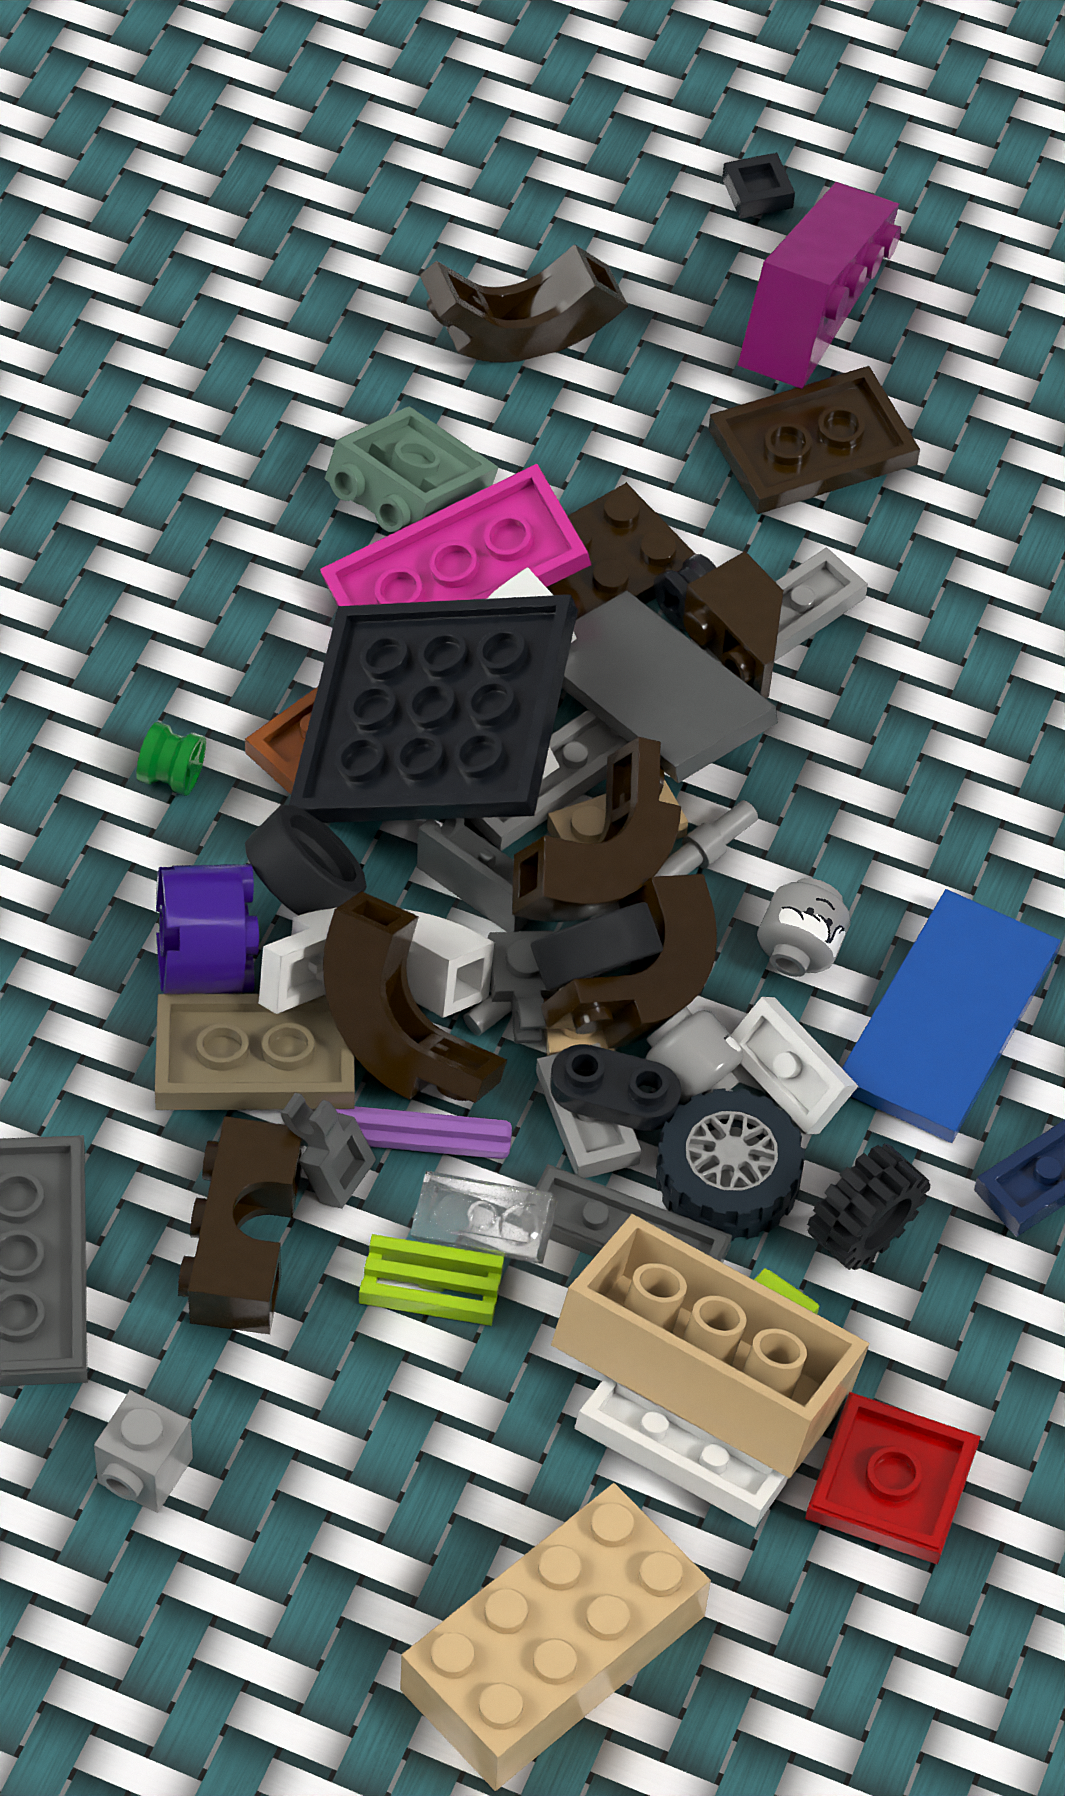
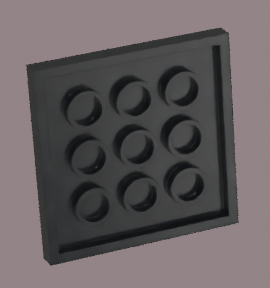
[289,595,578,823]

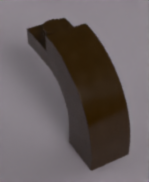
[420,244,628,363]
[512,736,681,922]
[541,874,717,1049]
[323,891,507,1103]

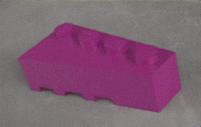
[737,182,901,389]

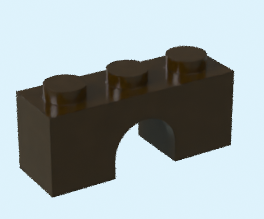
[178,1116,304,1335]

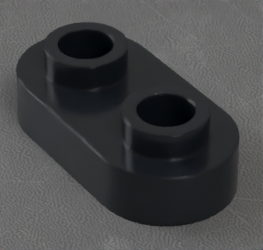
[550,1044,681,1131]

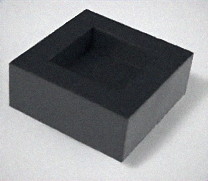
[722,152,795,219]

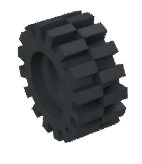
[807,1143,931,1270]

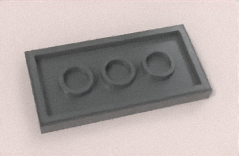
[562,591,778,783]
[0,1135,88,1386]

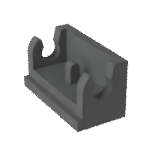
[417,818,532,932]

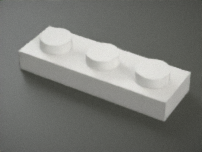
[574,1376,788,1527]

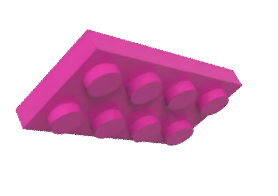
[320,464,591,606]

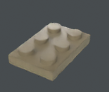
[155,994,355,1110]

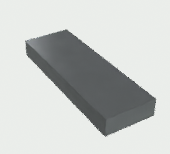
[521,1164,732,1263]

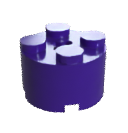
[156,864,259,995]

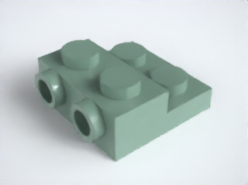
[325,406,499,532]

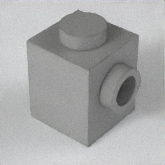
[94,1390,193,1513]

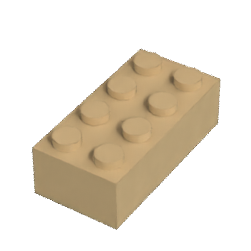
[551,1214,870,1478]
[400,1483,711,1791]

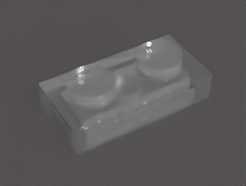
[410,1171,558,1264]

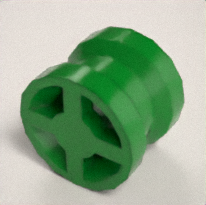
[136,722,206,796]

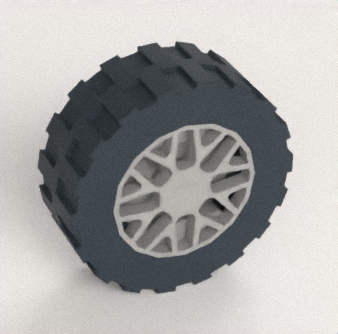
[656,1088,805,1241]

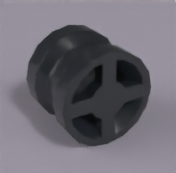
[653,554,717,629]

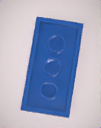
[842,889,1061,1143]

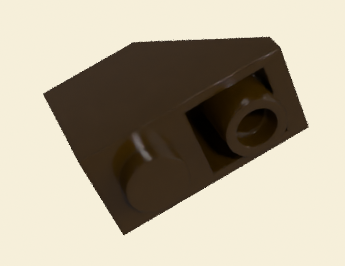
[683,551,784,698]

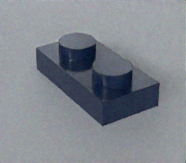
[974,1120,1065,1237]

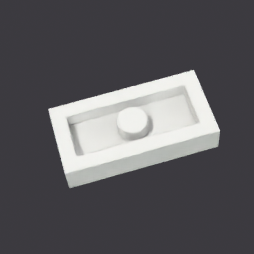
[731,997,858,1134]

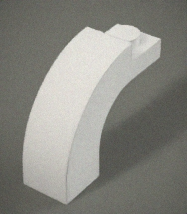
[258,908,495,1018]

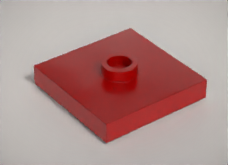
[805,1392,981,1565]

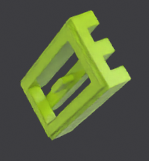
[359,1234,504,1326]

